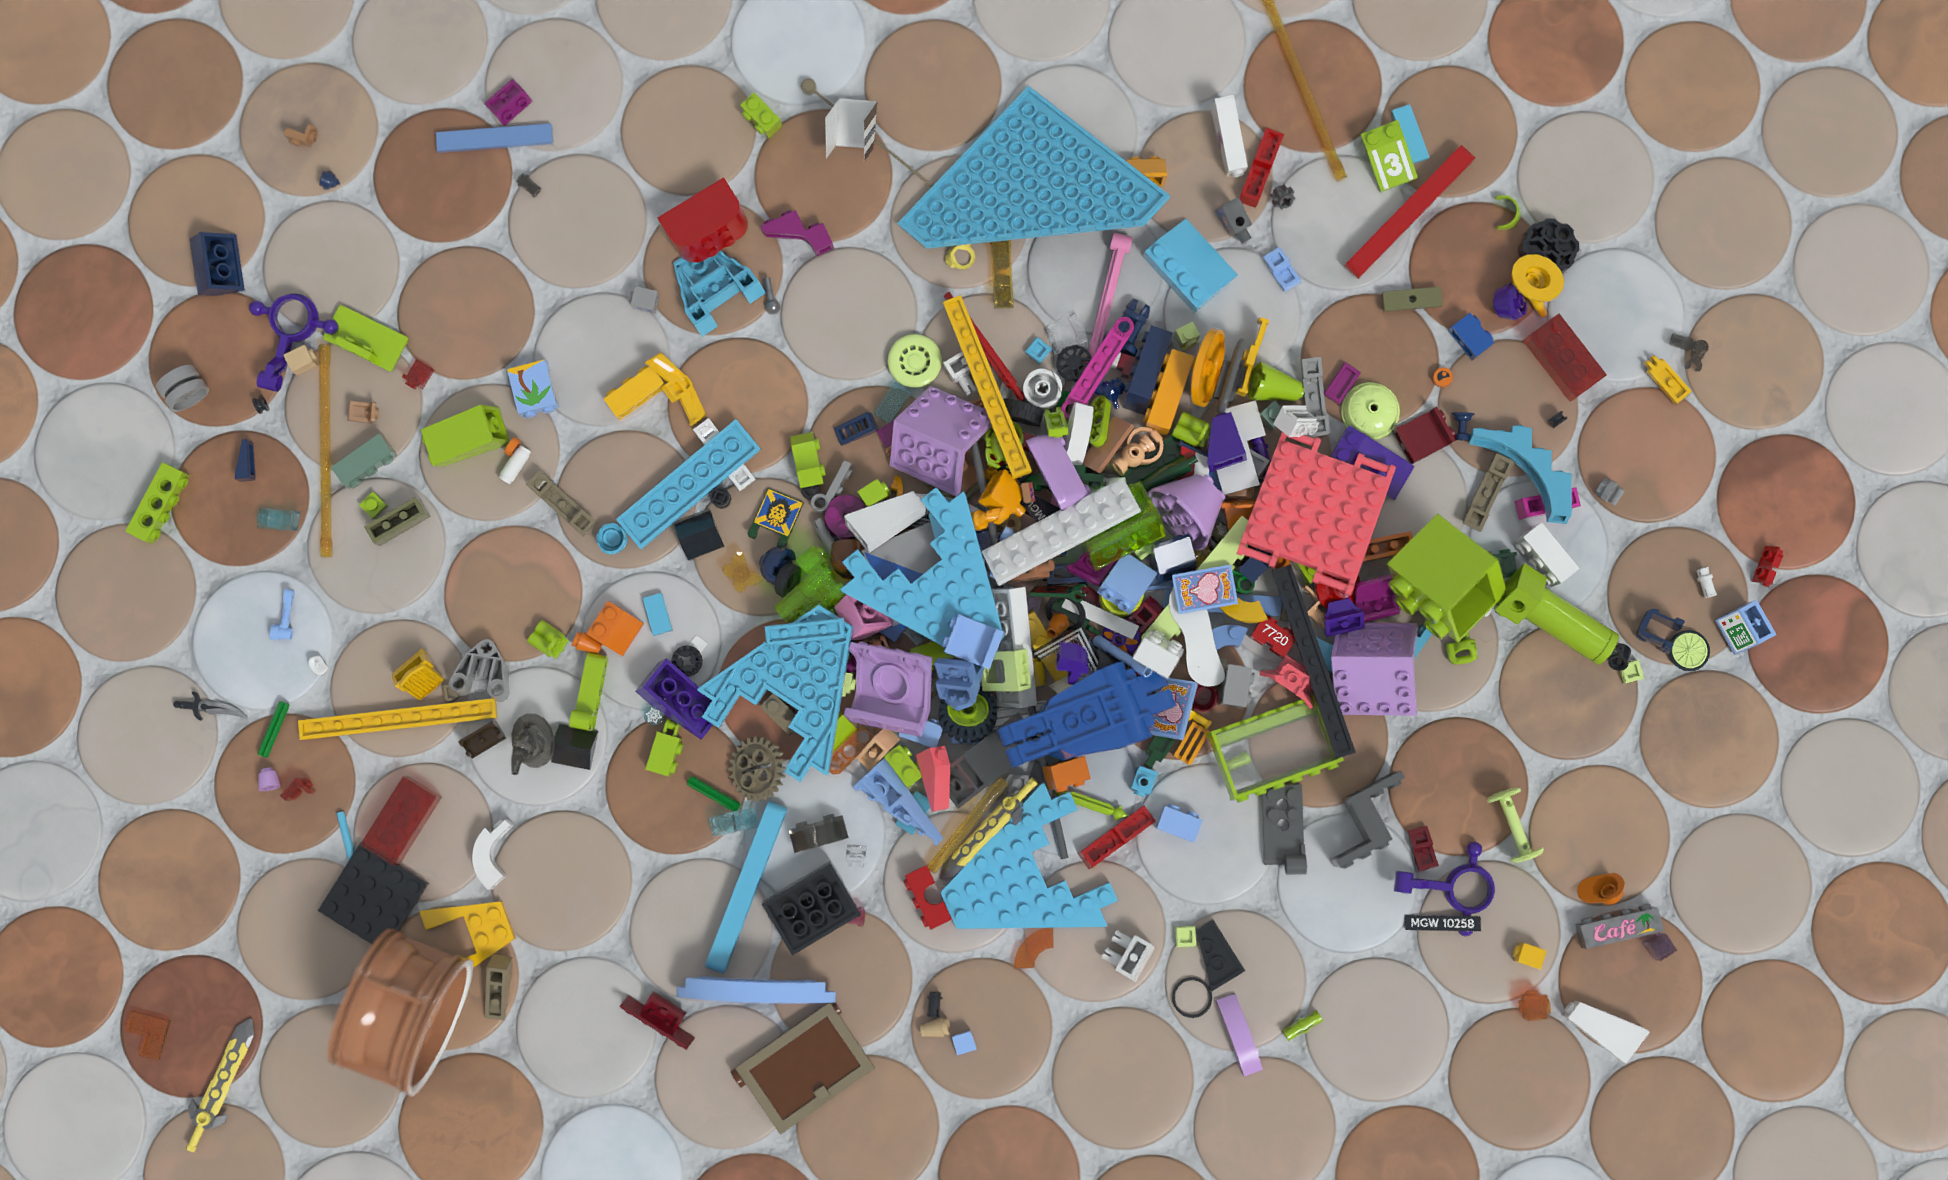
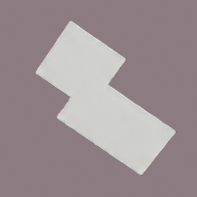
[1208,400,1266,495]

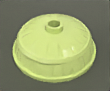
[1341,382,1400,440]

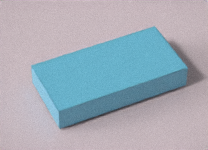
[643,593,673,636]

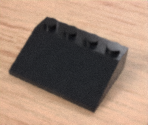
[762,861,861,956]

